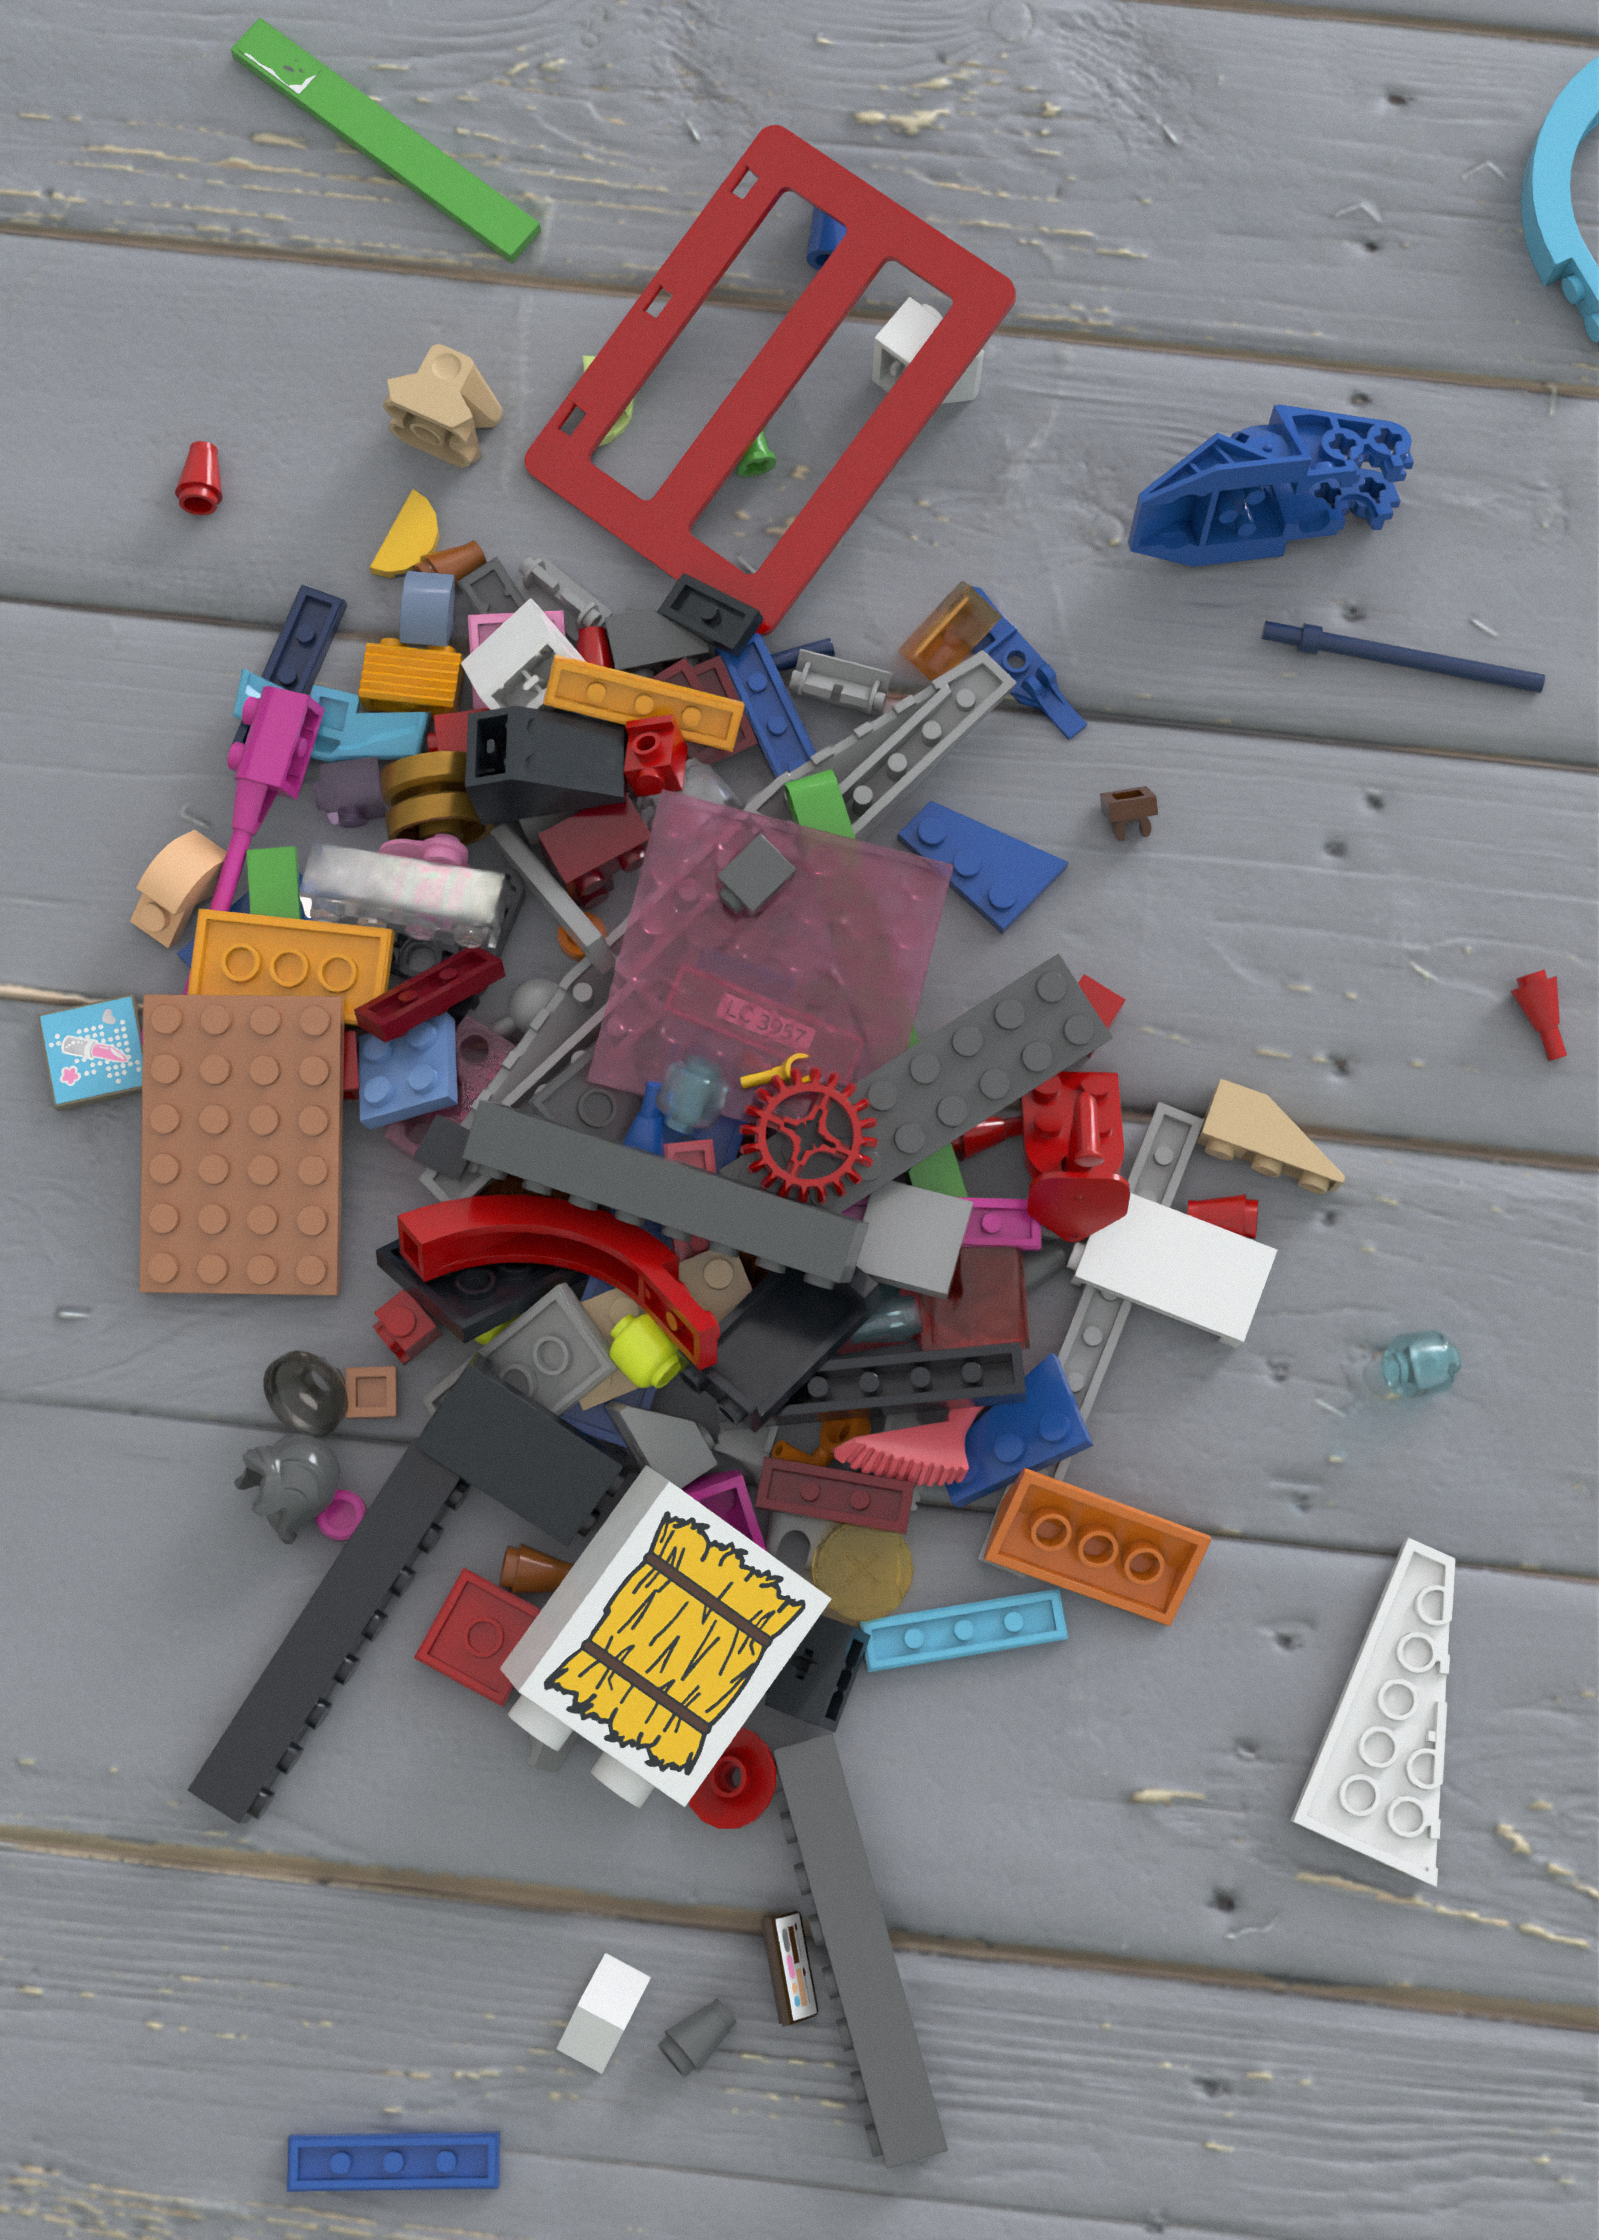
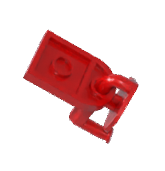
[1020,1071,1130,1243]

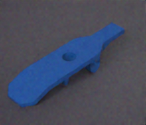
[944,585,1087,740]

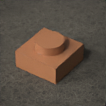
[346,1366,398,1420]

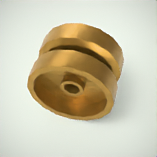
[380,751,493,846]

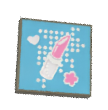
[37,994,143,1111]

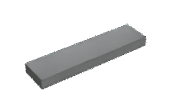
[490,822,616,974]

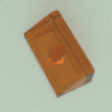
[898,581,1002,682]

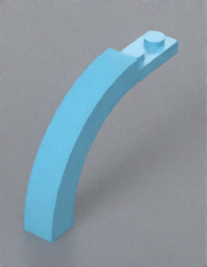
[1521,56,1599,344]

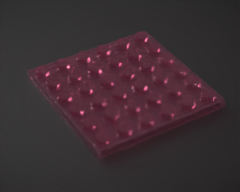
[587,789,954,1130]

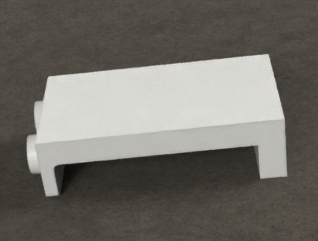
[1066,1193,1277,1348]

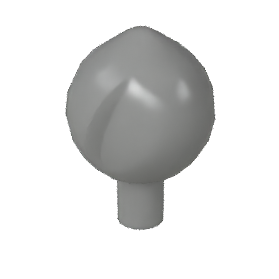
[491,977,559,1040]

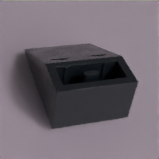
[465,706,626,826]

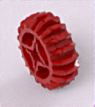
[739,1067,878,1205]

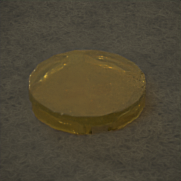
[812,1524,914,1621]

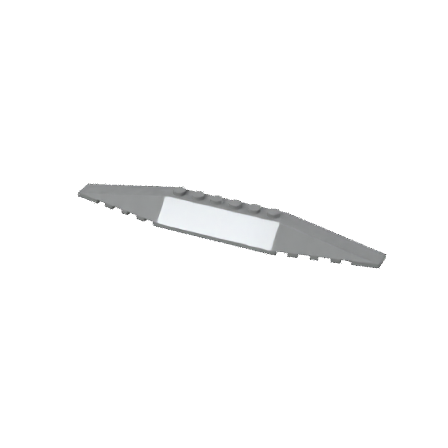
[419,650,1017,1202]

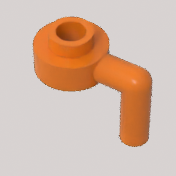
[771,1417,871,1467]

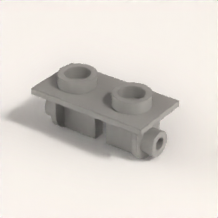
[515,555,613,644]
[789,648,892,716]

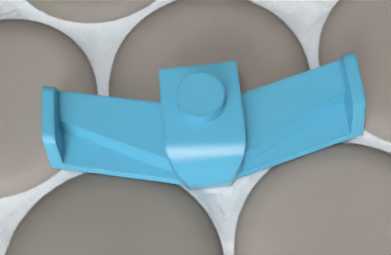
[233,669,432,764]

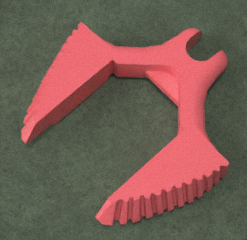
[832,1287,1010,1486]

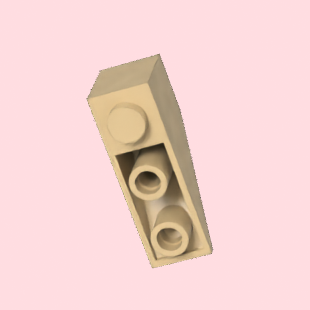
[1196,1079,1345,1194]

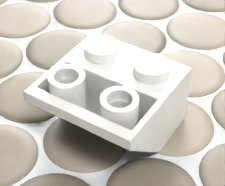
[872,297,985,404]
[461,598,586,711]

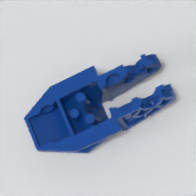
[1128,405,1414,567]

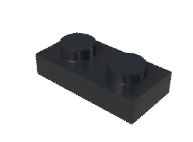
[657,573,764,658]

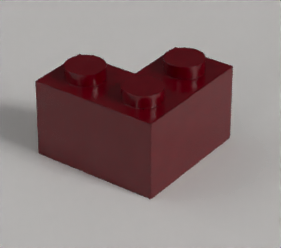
[538,792,654,909]

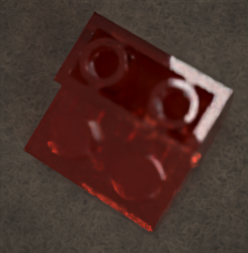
[918,1247,1030,1351]

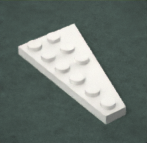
[1290,1538,1455,1887]

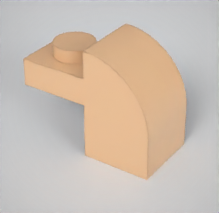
[130,830,227,948]

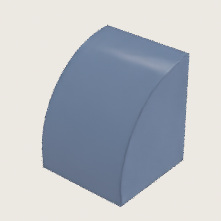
[399,571,455,647]

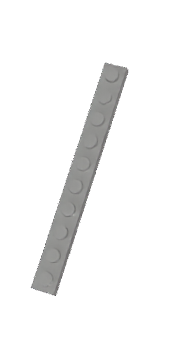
[977,1102,1204,1579]

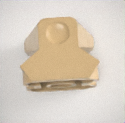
[383,344,503,468]

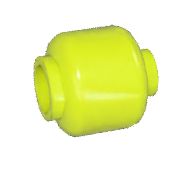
[609,1313,681,1389]

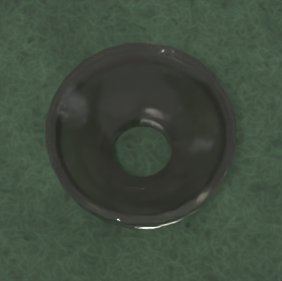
[263,1350,348,1438]

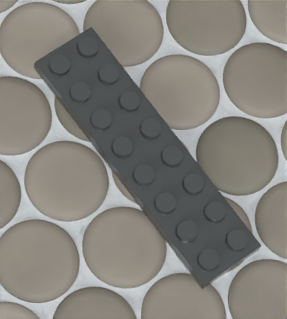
[719,953,1113,1213]

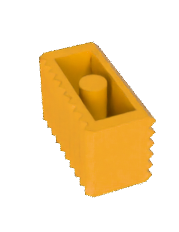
[358,638,465,719]

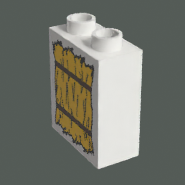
[500,1465,831,1808]

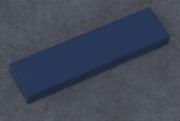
[228,584,347,752]

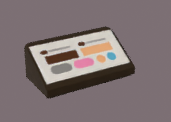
[761,1911,818,2027]

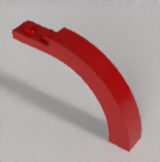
[397,1195,720,1371]

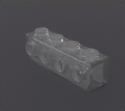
[299,842,508,948]

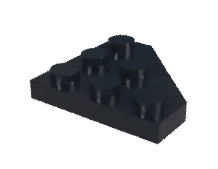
[376,1239,588,1344]

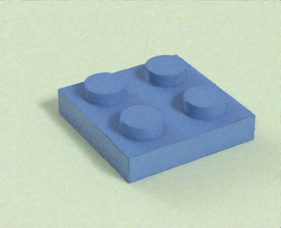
[358,1012,458,1130]

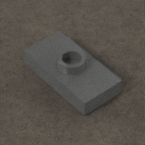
[457,556,526,615]

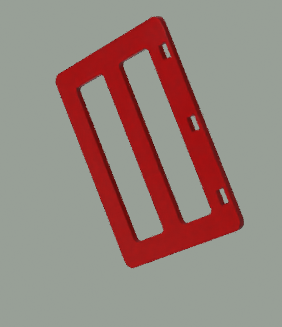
[524,125,1016,637]

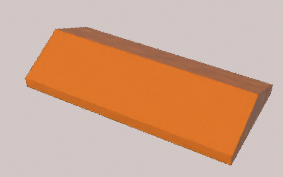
[984,1468,1212,1626]

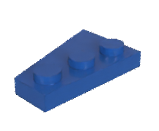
[897,801,1069,934]
[945,1352,1094,1508]

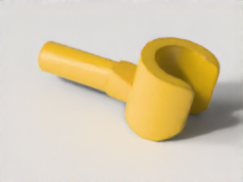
[740,1053,809,1089]

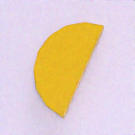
[369,489,440,578]

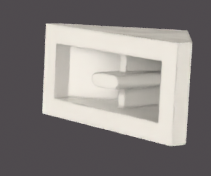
[557,1953,651,2074]

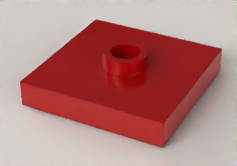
[414,1567,541,1707]

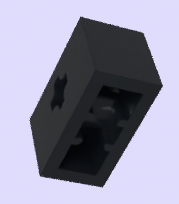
[764,1615,871,1732]

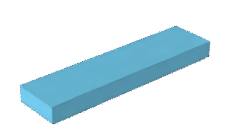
[859,1588,1068,1673]

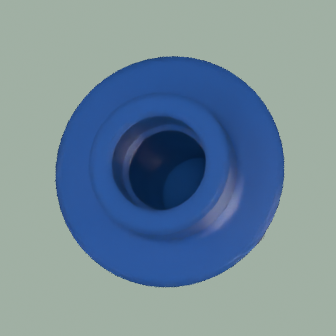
[622,1081,667,1156]

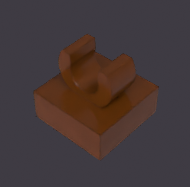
[1100,786,1158,841]

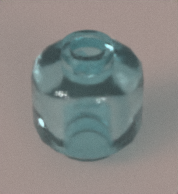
[655,1055,730,1134]
[1381,1330,1461,1398]

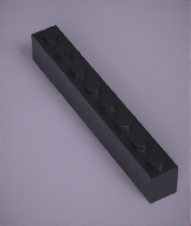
[187,1437,472,1824]

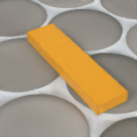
[543,654,745,752]

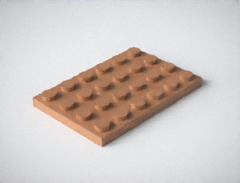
[139,994,345,1295]

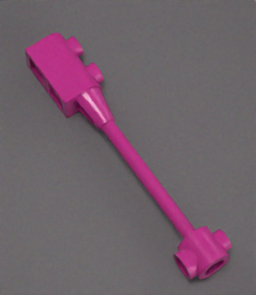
[141,686,325,1045]

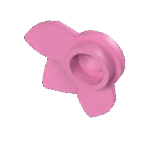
[378,834,473,887]

